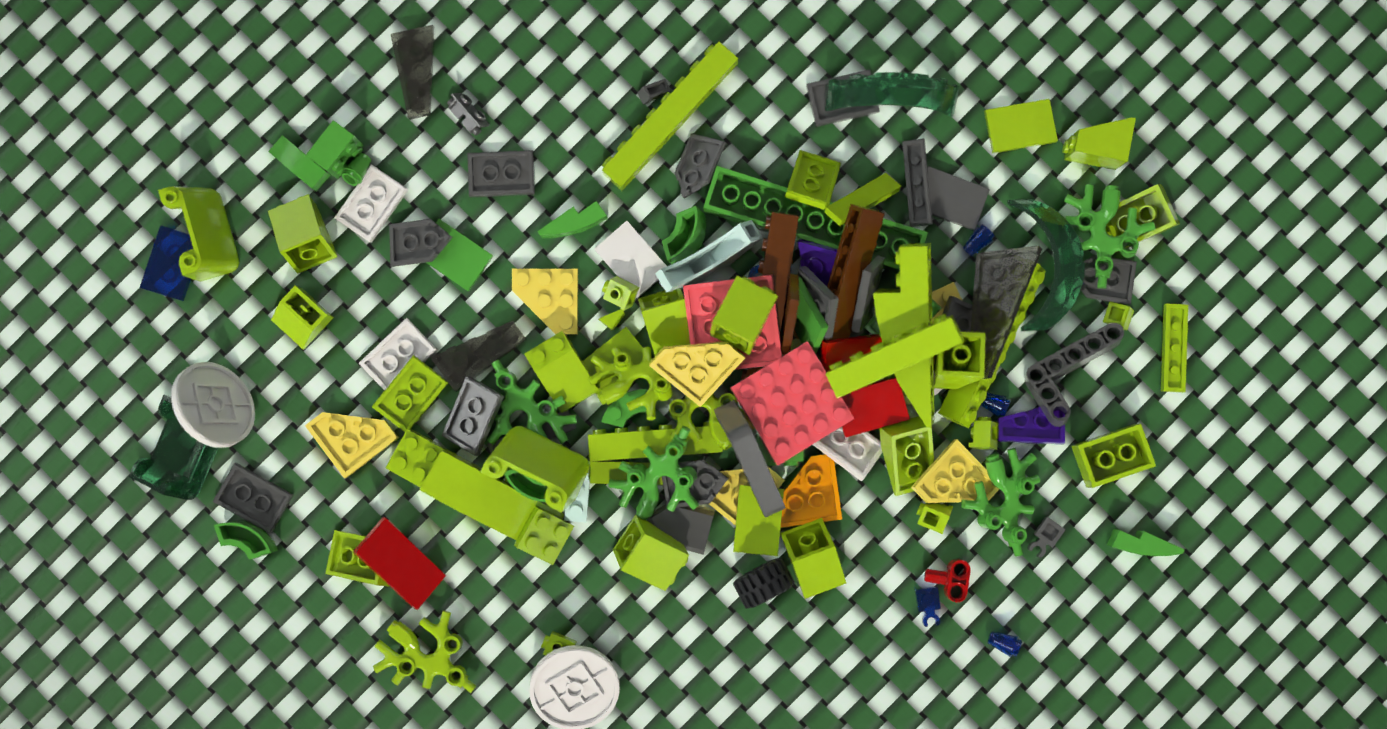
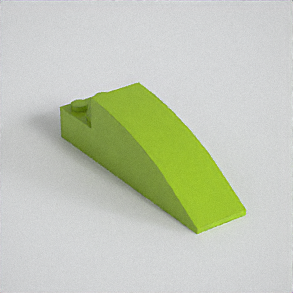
[873,243,935,428]
[385,429,565,540]

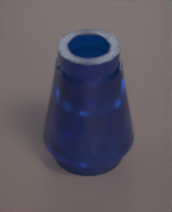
[963,224,995,257]
[980,392,1011,416]
[987,631,1022,657]

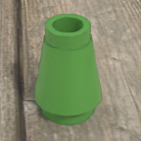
[342,153,371,186]

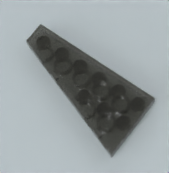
[970,246,1042,379]

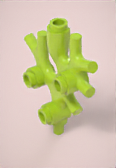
[588,347,673,420]
[669,393,745,450]
[373,611,476,693]

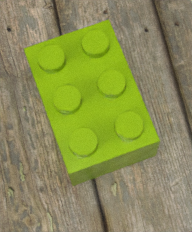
[1071,424,1156,488]

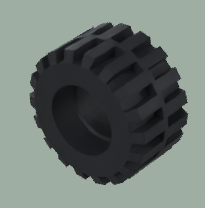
[733,558,795,608]

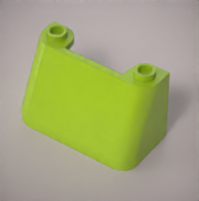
[158,186,239,282]
[480,426,590,513]

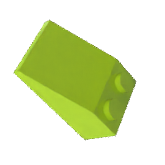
[1106,184,1180,253]
[525,331,600,413]
[879,416,934,496]
[325,530,390,587]

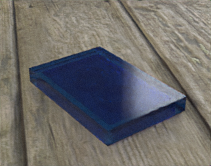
[139,225,193,301]

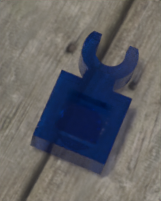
[914,586,941,627]

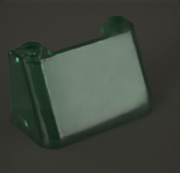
[128,394,218,500]

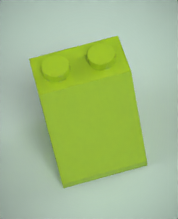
[1062,117,1136,170]
[268,194,338,274]
[710,276,778,355]
[638,288,690,356]
[934,332,985,389]
[613,514,689,591]
[780,518,846,599]

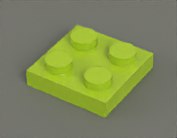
[514,506,574,565]

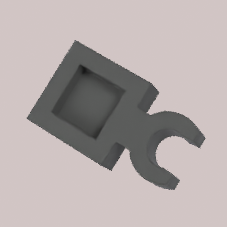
[1027,516,1065,558]

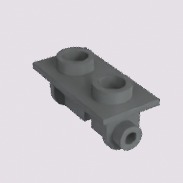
[447,93,490,136]

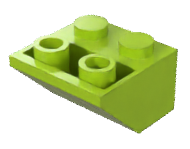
[271,285,334,350]

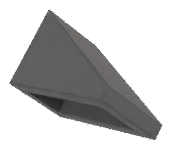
[637,79,671,105]

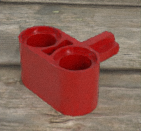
[924,559,971,602]

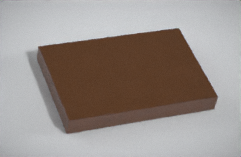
[780,274,799,355]

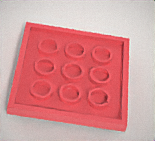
[683,274,782,370]
[730,341,854,466]

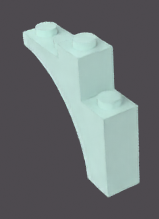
[655,220,763,292]

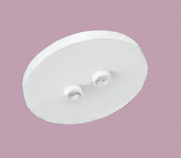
[171,362,255,448]
[529,645,620,729]

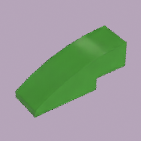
[268,135,330,192]
[537,201,608,238]
[1107,529,1185,556]

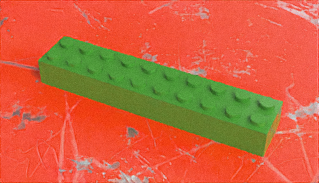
[703,166,928,274]

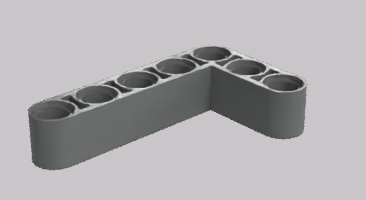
[1025,323,1124,427]
[714,400,785,518]

